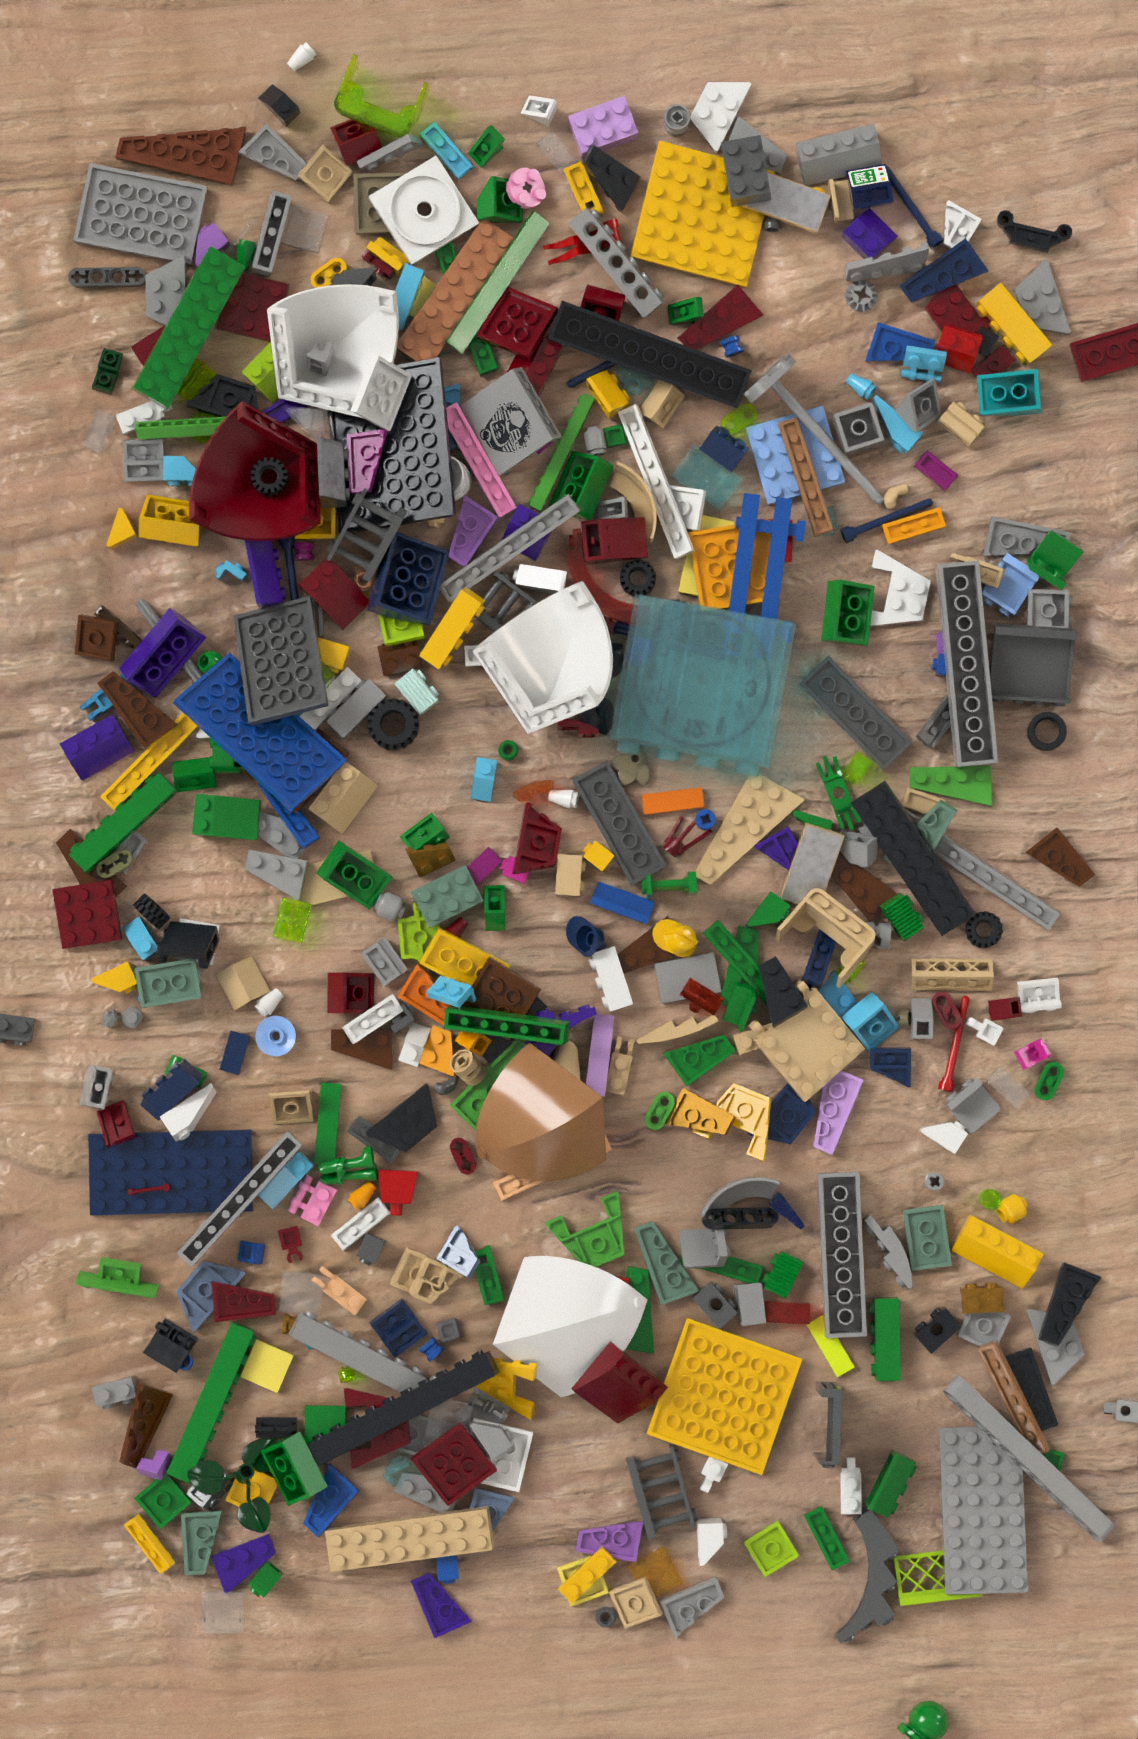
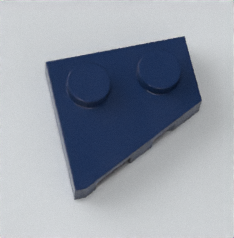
[870,1047,911,1087]

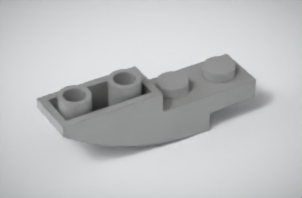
[863,1215,913,1289]

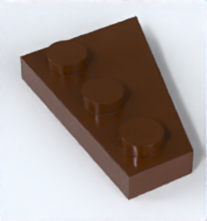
[1025,827,1095,887]
[331,1029,392,1070]

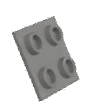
[455,1388,511,1431]

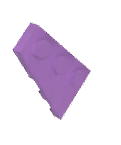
[448,495,498,567]
[576,1521,643,1562]

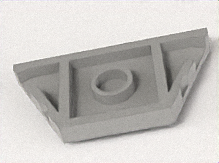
[145,256,187,325]
[1014,260,1071,335]
[1026,1309,1085,1385]

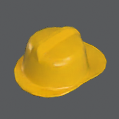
[652,919,698,957]

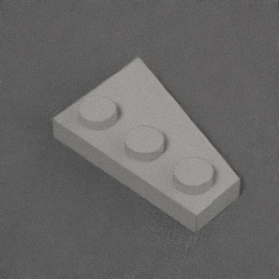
[729,116,787,175]
[238,124,307,182]
[357,134,425,171]
[245,849,308,901]
[660,1577,724,1639]

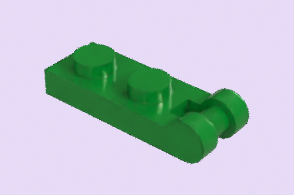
[474,1245,504,1306]

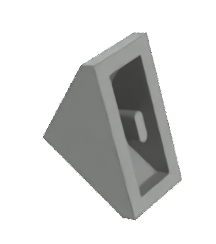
[596,497,628,520]

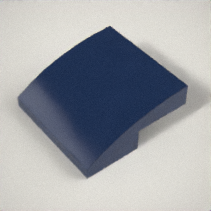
[369,1298,428,1357]

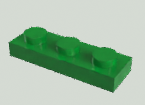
[803,1505,850,1570]

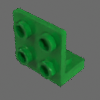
[1027,530,1083,590]

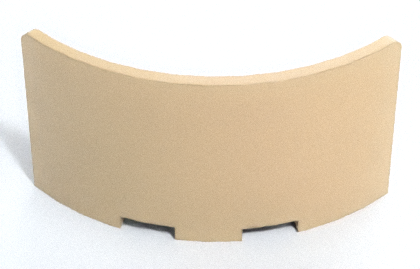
[610,462,657,546]

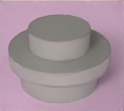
[122,1007,142,1028]
[101,1009,119,1029]

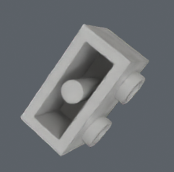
[79,1065,113,1109]
[92,1375,137,1409]

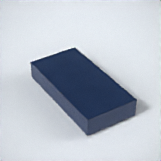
[219,1030,250,1075]

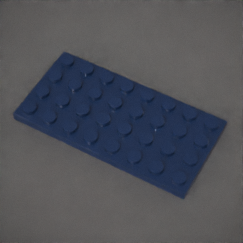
[88,1130,253,1215]

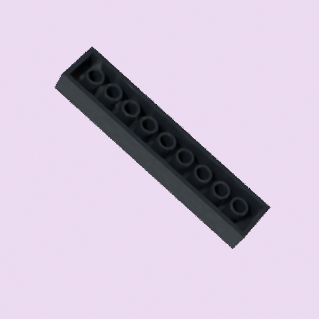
[548,301,752,408]

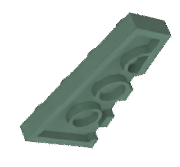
[633,1221,699,1305]

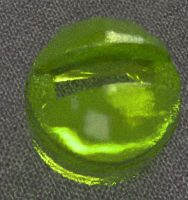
[338,1366,356,1383]

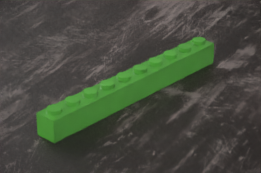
[528,393,595,512]
[135,417,225,440]

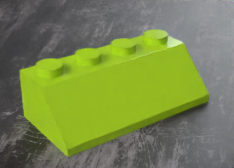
[242,342,278,404]

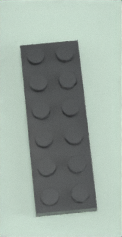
[799,655,913,771]
[572,760,666,886]

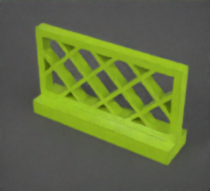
[893,1551,982,1606]

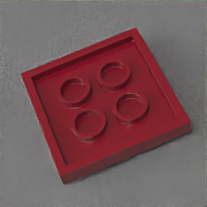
[216,273,289,342]
[477,287,558,360]
[52,879,123,949]
[411,1421,497,1506]

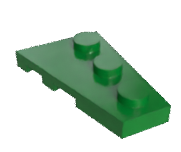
[663,1035,736,1086]

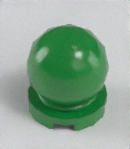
[897,1701,949,1739]

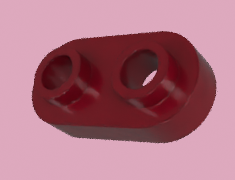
[932,991,963,1030]

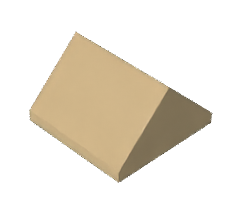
[216,956,271,1011]
[269,1090,314,1125]

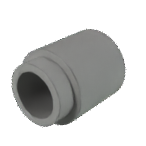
[584,426,607,456]

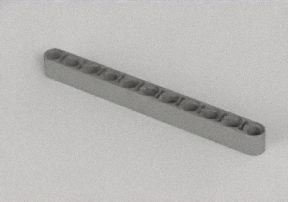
[943,1375,1115,1543]

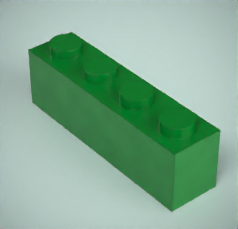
[869,1297,901,1381]

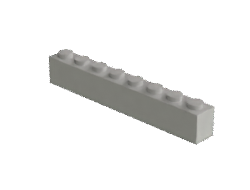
[177,1131,304,1267]
[289,1311,437,1410]

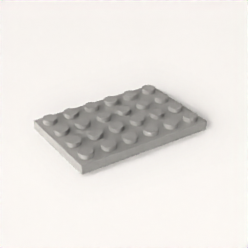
[73,163,208,266]

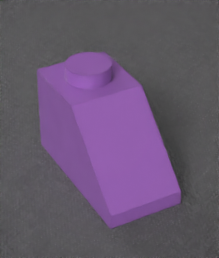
[195,223,230,267]

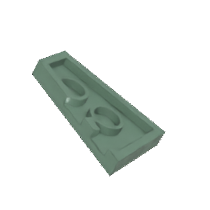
[181,1510,222,1576]

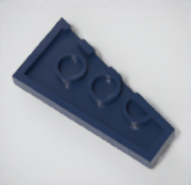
[900,238,989,303]

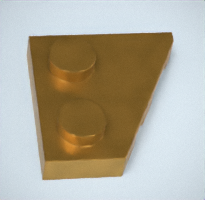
[405,843,456,878]

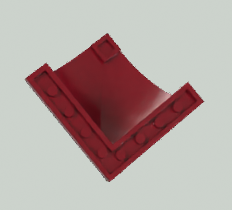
[189,401,321,541]

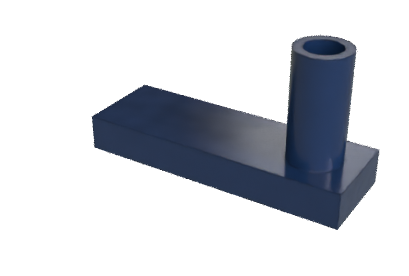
[801,929,836,990]

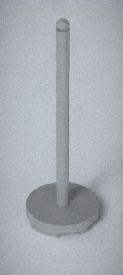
[743,353,884,505]

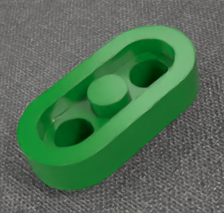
[1034,1062,1064,1100]

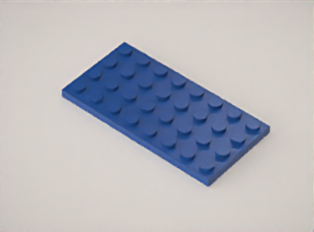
[173,653,347,812]

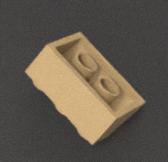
[309,762,378,834]

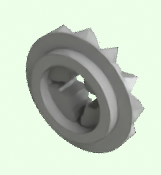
[846,280,878,312]

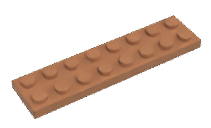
[396,220,514,362]

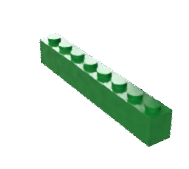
[166,1321,257,1483]

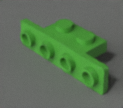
[76,1257,159,1298]

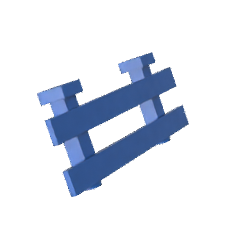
[722,493,806,660]

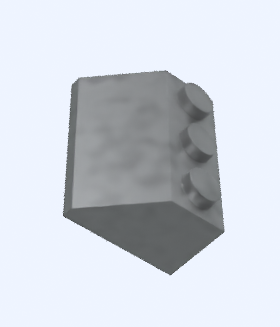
[317,437,350,508]

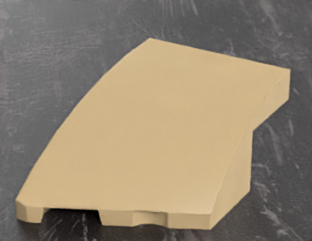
[389,1247,463,1304]

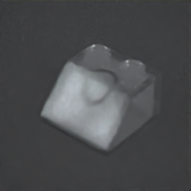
[285,406,327,438]

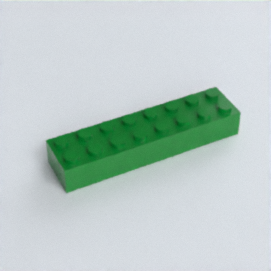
[131,246,246,409]

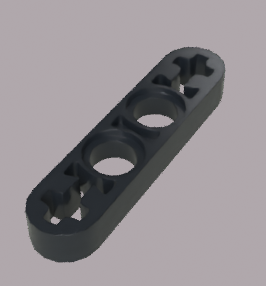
[702,1208,779,1230]

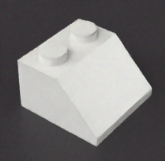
[697,1518,727,1566]

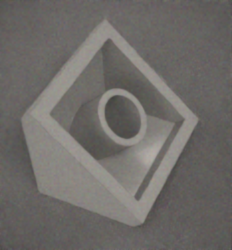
[895,379,942,432]

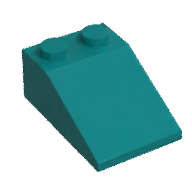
[977,369,1043,416]

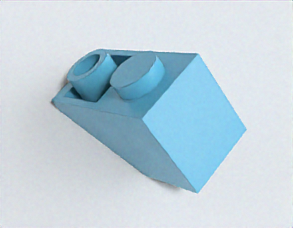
[163,456,196,487]

